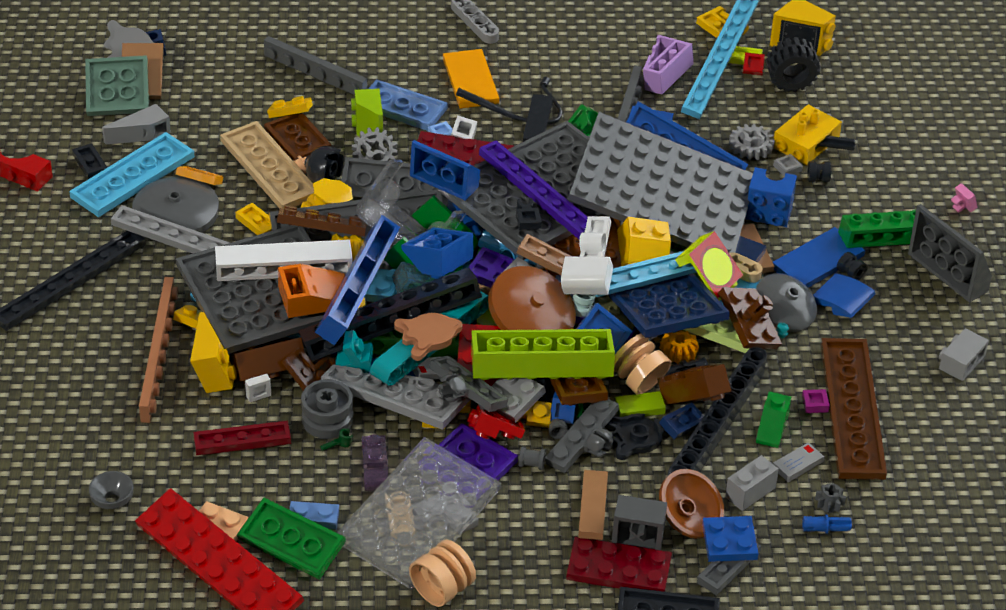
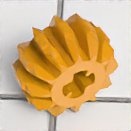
[660,330,699,364]

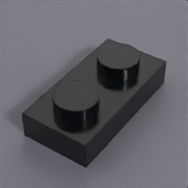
[72,143,108,179]

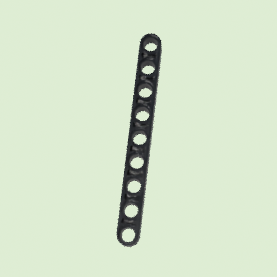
[667,347,767,476]

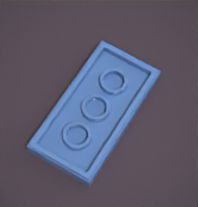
[368,79,448,131]

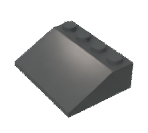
[908,204,992,303]

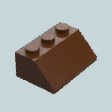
[229,337,305,384]

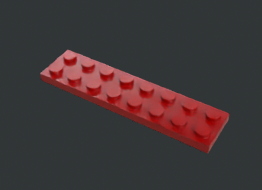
[135,488,304,610]

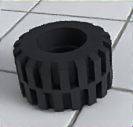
[766,37,820,92]

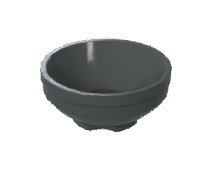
[89,471,134,509]

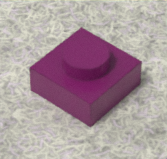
[802,389,829,413]

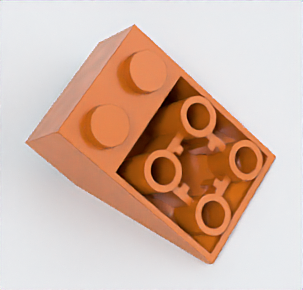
[278,264,345,318]

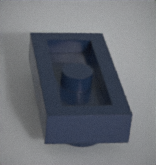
[659,403,704,440]

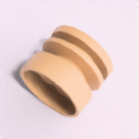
[614,334,672,395]
[409,539,476,607]

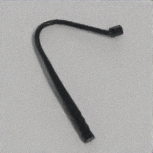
[456,77,562,124]

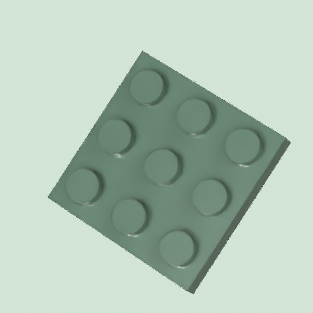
[85,55,149,116]

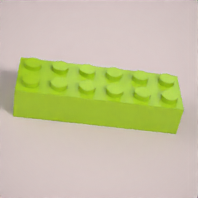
[471,329,615,380]

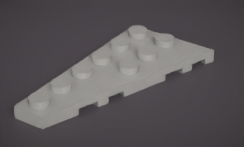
[321,365,471,430]

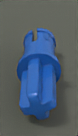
[802,514,852,534]

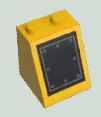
[770,0,836,56]

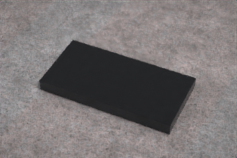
[618,587,720,610]

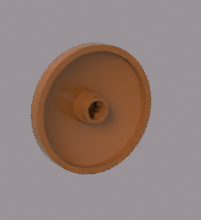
[488,266,576,330]

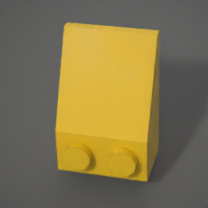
[617,217,671,266]
[190,312,237,393]

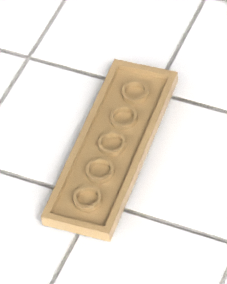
[220,121,314,209]

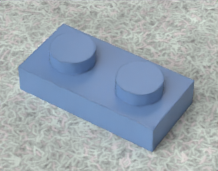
[289,501,339,529]

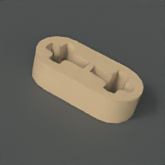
[729,253,763,283]

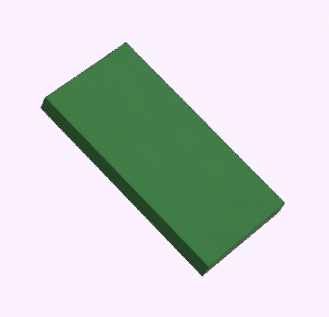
[237,498,346,580]

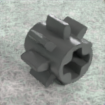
[815,483,846,513]

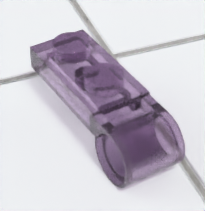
[362,435,389,491]

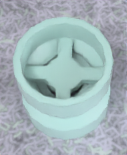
[573,294,596,317]

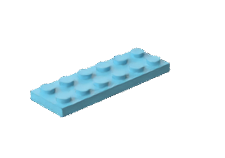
[69,132,195,217]

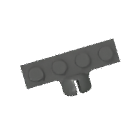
[429,356,508,412]
[545,399,619,473]

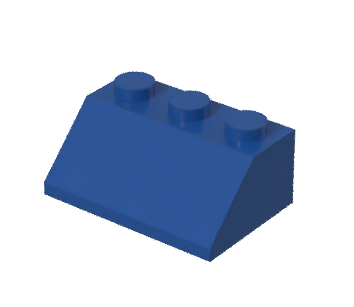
[410,140,480,201]
[401,227,473,279]

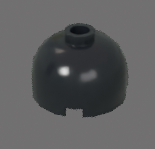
[304,146,344,183]

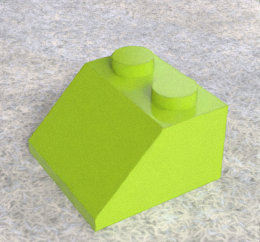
[351,88,383,137]

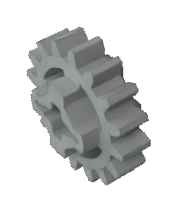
[729,124,775,160]
[352,127,397,162]

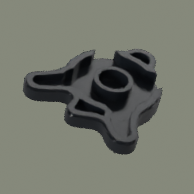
[605,413,668,460]

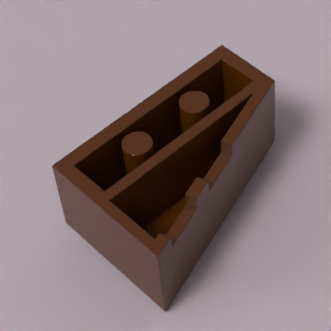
[657,364,731,405]

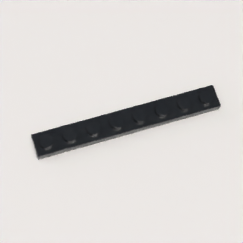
[0,231,146,331]

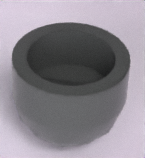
[549,418,568,439]

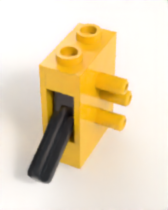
[774,104,856,165]

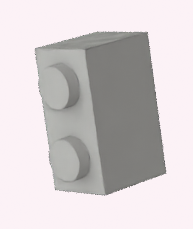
[939,328,989,381]
[725,455,779,511]

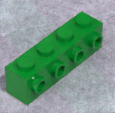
[838,210,916,248]

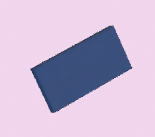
[773,227,865,288]

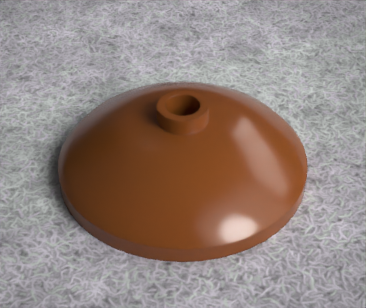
[659,469,724,539]

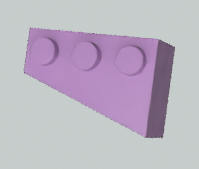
[643,35,694,94]

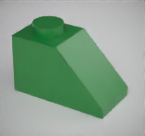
[756,391,792,448]

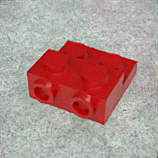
[467,404,525,440]

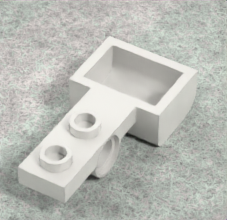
[561,216,613,295]

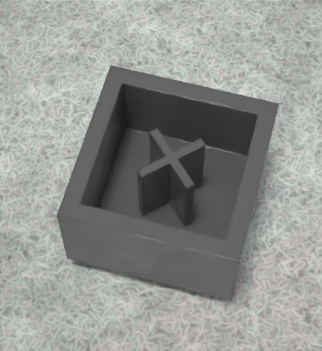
[612,495,667,550]

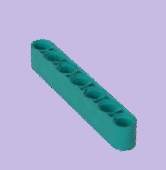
[370,291,489,386]

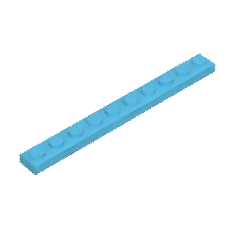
[681,0,760,119]

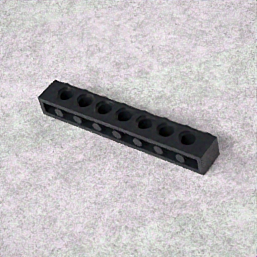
[299,267,482,361]

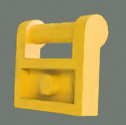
[696,6,749,38]

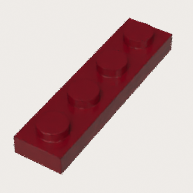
[193,420,291,456]

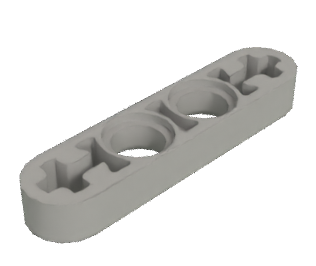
[451,0,499,44]

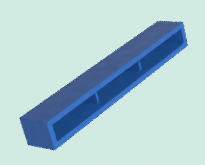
[315,215,400,345]

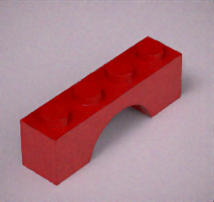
[0,151,53,192]

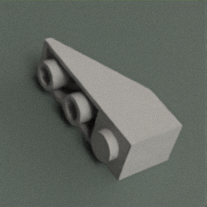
[102,104,171,144]

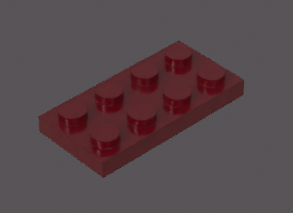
[566,536,672,592]

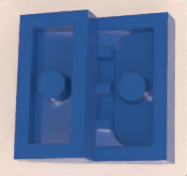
[813,273,875,318]

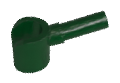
[320,428,353,451]

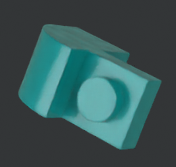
[336,330,373,373]

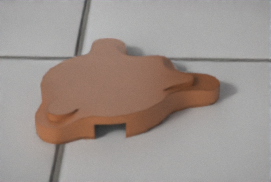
[394,313,462,361]

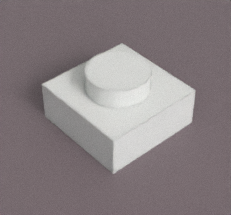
[245,374,271,402]

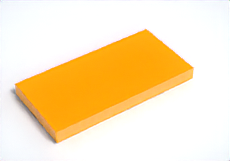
[443,49,499,109]

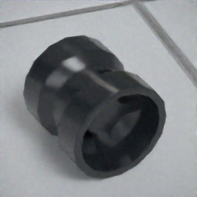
[807,161,831,182]
[837,252,868,281]

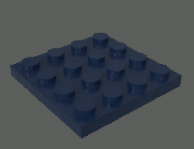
[609,273,729,338]

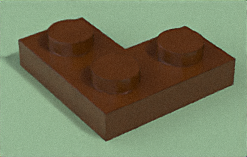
[282,347,336,391]

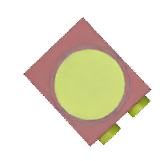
[675,231,743,301]

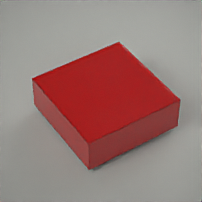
[743,52,765,76]

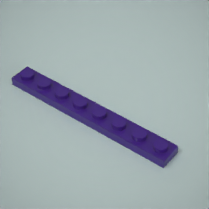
[479,140,588,240]

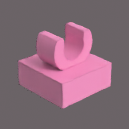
[951,183,978,212]

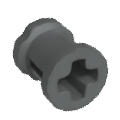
[519,446,546,470]

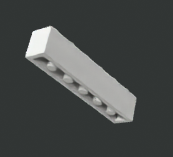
[215,240,352,281]

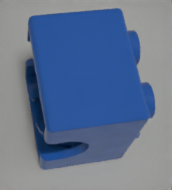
[745,167,797,227]

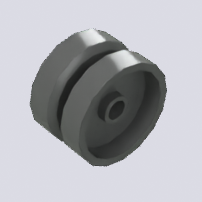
[301,379,353,439]

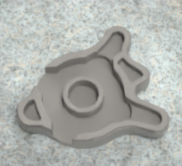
[104,20,154,58]

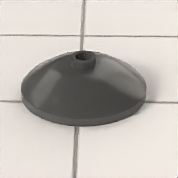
[755,273,817,332]

